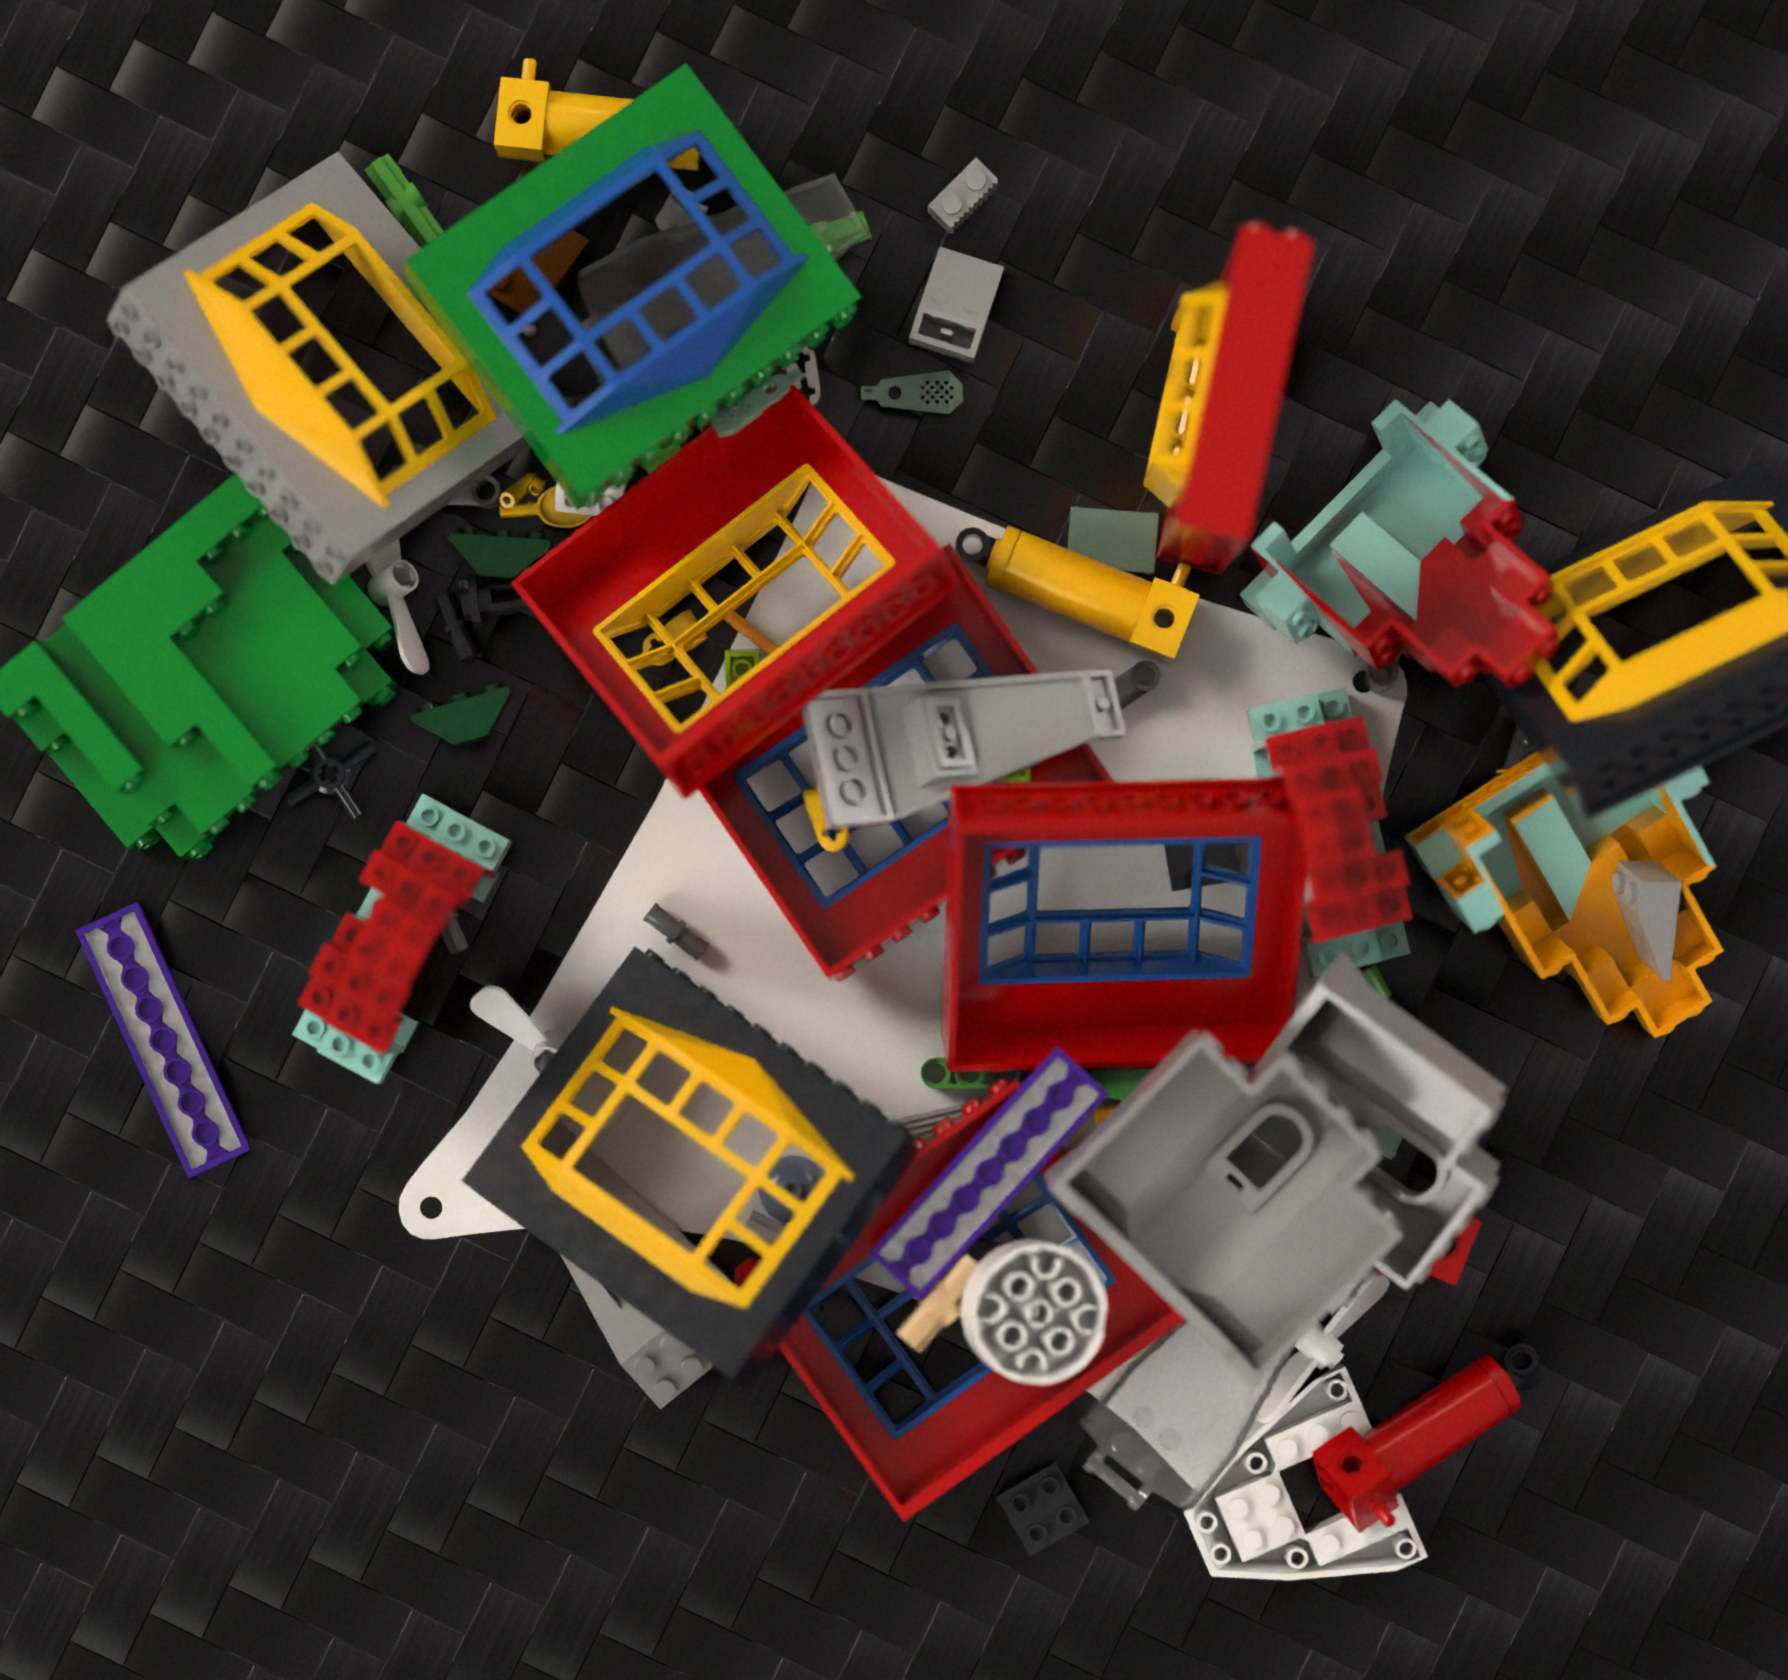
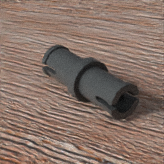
[643,903,710,961]

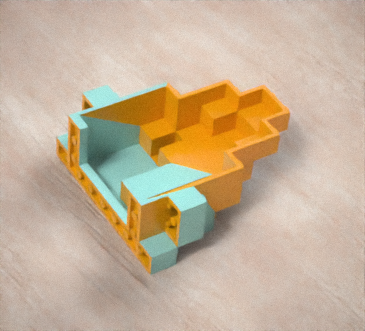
[1404,751,1724,1039]

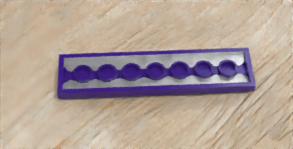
[75,902,252,1178]
[868,1046,1109,1301]

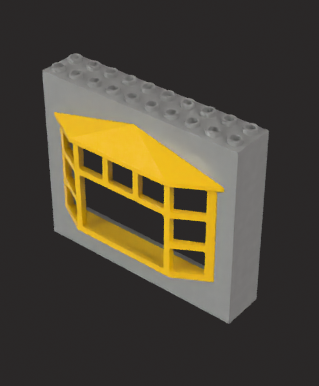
[107,152,529,585]

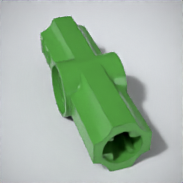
[365,154,444,248]

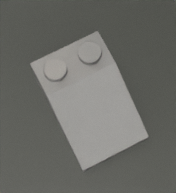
[1612,861,1681,981]

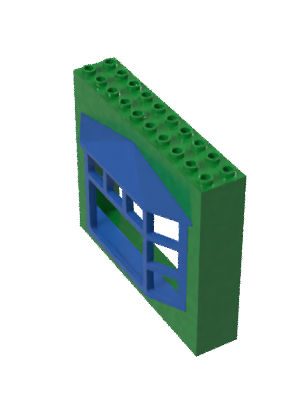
[403,64,861,510]

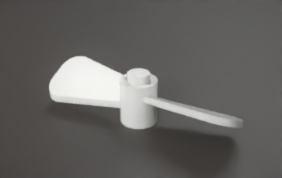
[365,539,429,675]
[470,985,633,1127]
[1246,1270,1390,1423]

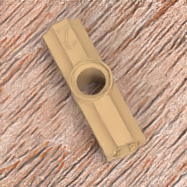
[896,1253,978,1353]

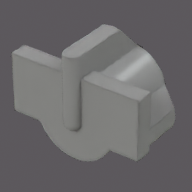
[655,190,708,237]

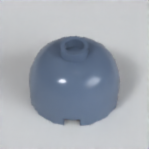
[758,1155,824,1223]

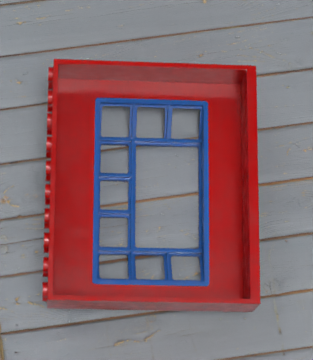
[699,543,1114,982]
[941,778,1308,1073]
[733,1076,1185,1521]

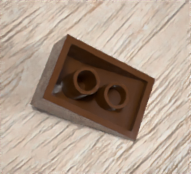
[487,230,590,327]

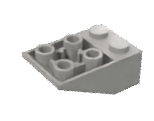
[909,247,1004,364]

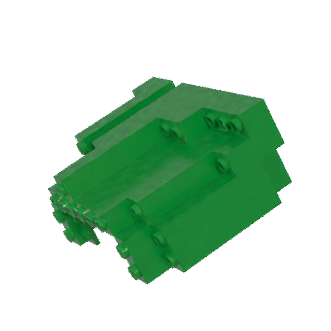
[0,473,399,860]

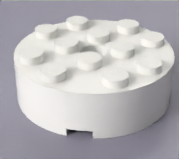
[961,1239,1108,1385]

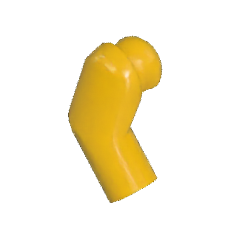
[499,473,546,508]

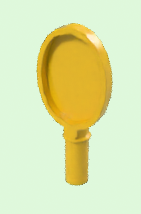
[499,486,592,528]

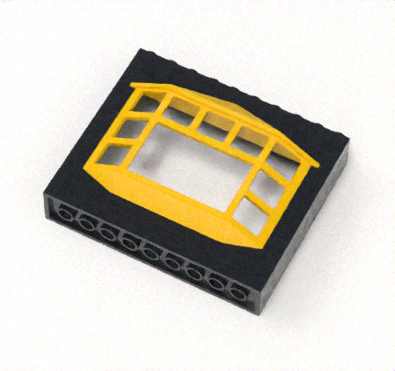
[1478,462,1788,821]
[461,946,920,1390]

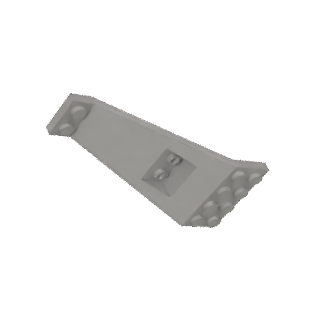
[802,669,1127,829]
[540,1119,735,1409]

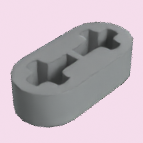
[786,346,821,407]

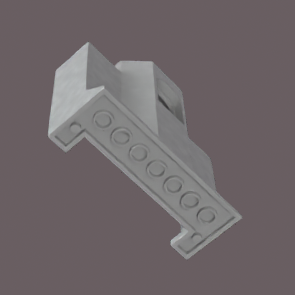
[1226,950,1506,1315]
[1044,1029,1403,1387]

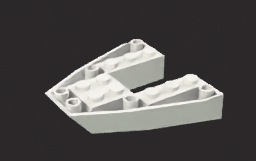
[1184,1363,1428,1580]

